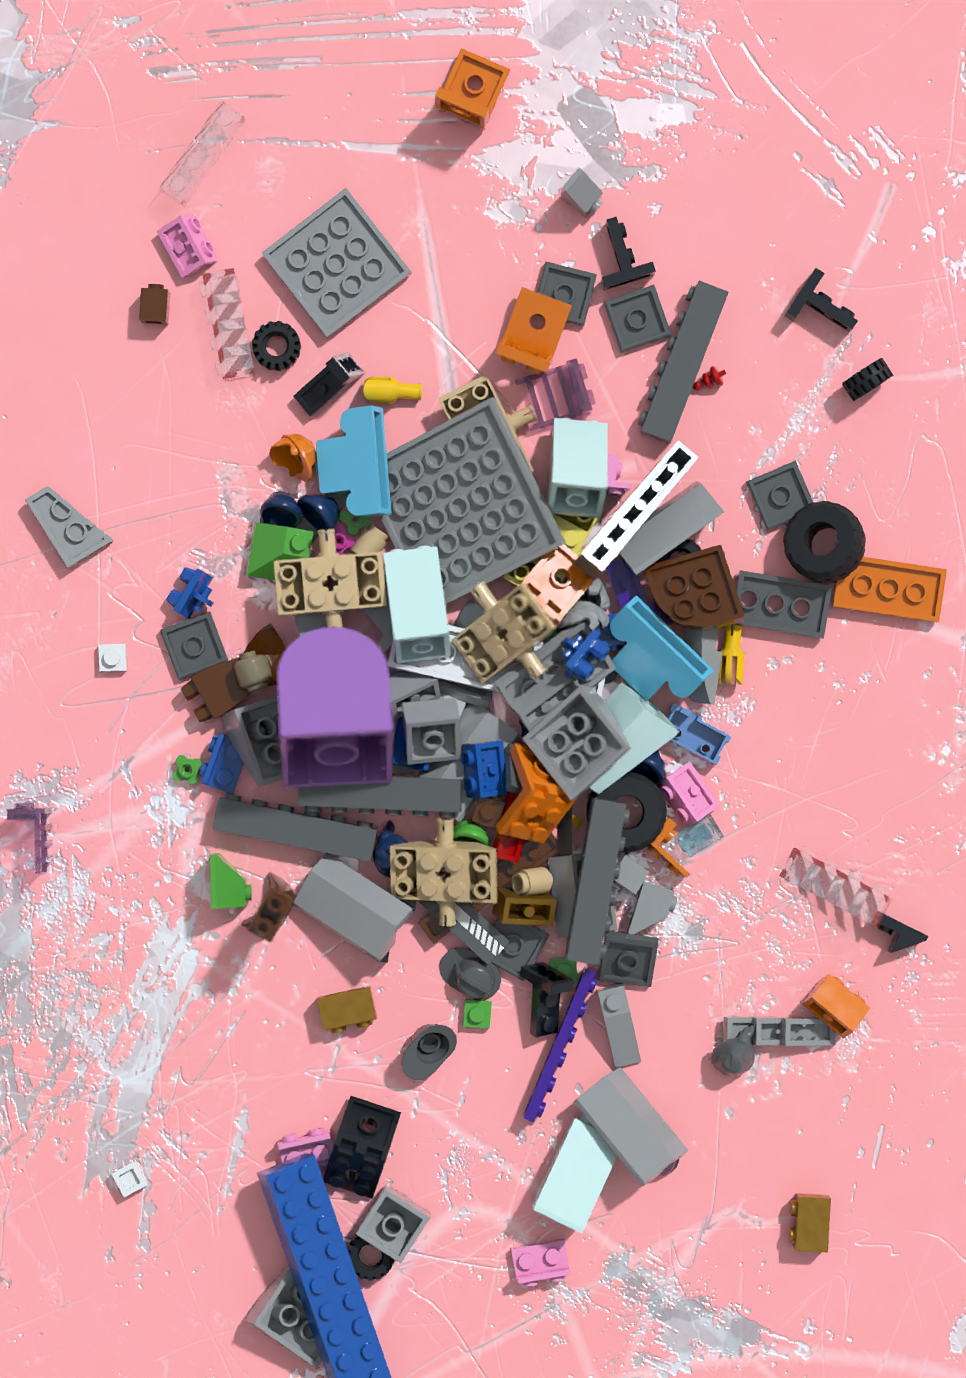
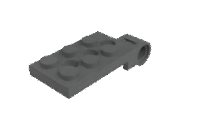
[735,570,833,639]

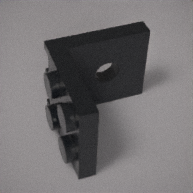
[323,1095,401,1199]

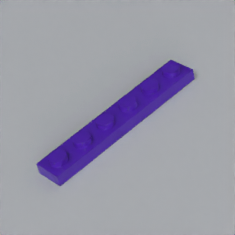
[523,967,598,1123]

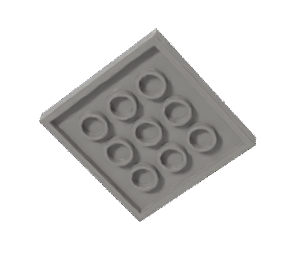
[262,188,412,339]

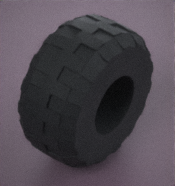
[783,501,866,583]
[586,772,667,852]

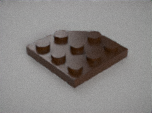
[644,544,745,630]

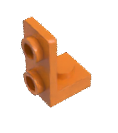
[647,817,690,878]

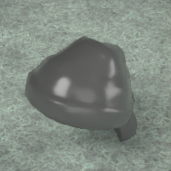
[711,1025,755,1076]

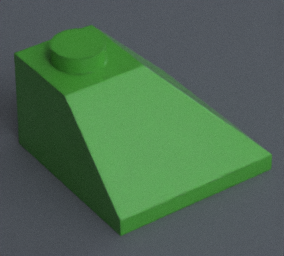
[246,522,313,580]
[210,853,252,909]

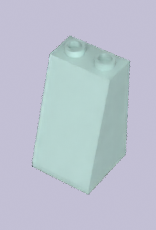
[547,418,608,518]
[383,546,451,664]
[586,682,679,794]
[532,1114,617,1233]

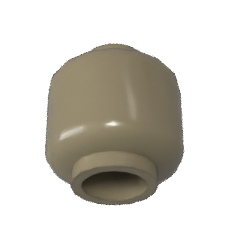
[234,651,272,692]

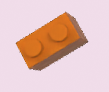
[802,974,870,1039]

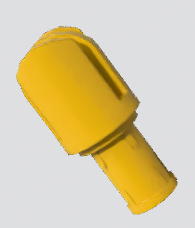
[361,376,422,404]
[718,625,745,685]

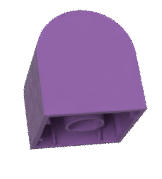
[278,627,393,788]

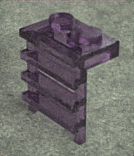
[515,358,596,431]
[7,802,53,874]

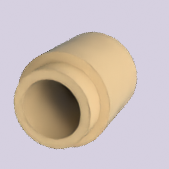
[351,525,389,554]
[511,867,553,896]

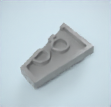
[25,486,113,569]

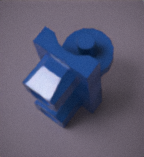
[166,567,214,619]
[561,629,610,682]

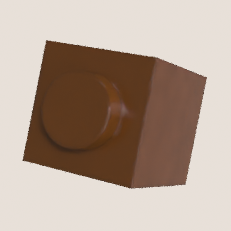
[139,284,170,325]
[472,797,505,828]

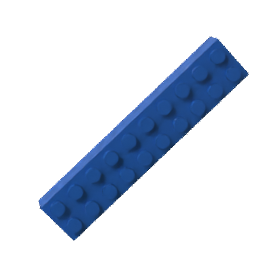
[257,1153,392,1378]

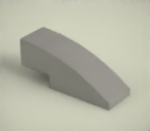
[684,628,723,705]

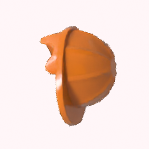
[269,434,316,482]

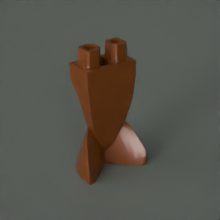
[181,623,287,723]
[241,872,295,943]

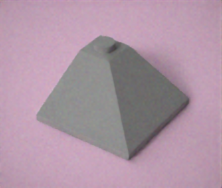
[522,685,632,801]
[222,695,283,787]
[244,1266,322,1368]

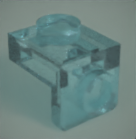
[676,814,724,857]

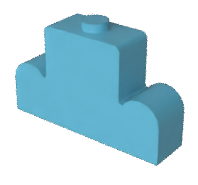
[315,405,392,517]
[610,596,714,700]

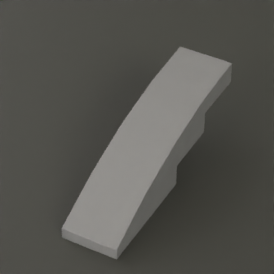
[723,1017,835,1046]

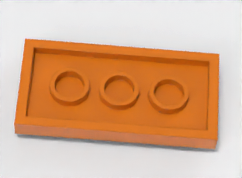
[832,557,947,623]

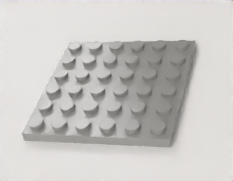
[380,397,566,605]

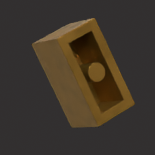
[492,888,557,926]
[317,986,377,1034]
[789,1193,831,1253]

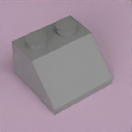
[402,697,461,765]
[356,1185,431,1263]

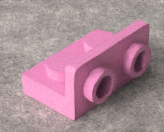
[156,214,217,278]
[606,454,631,497]
[656,761,720,828]
[277,1127,334,1167]
[511,1239,570,1287]

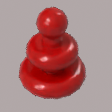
[693,366,727,391]

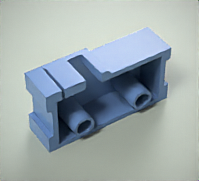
[668,703,731,765]

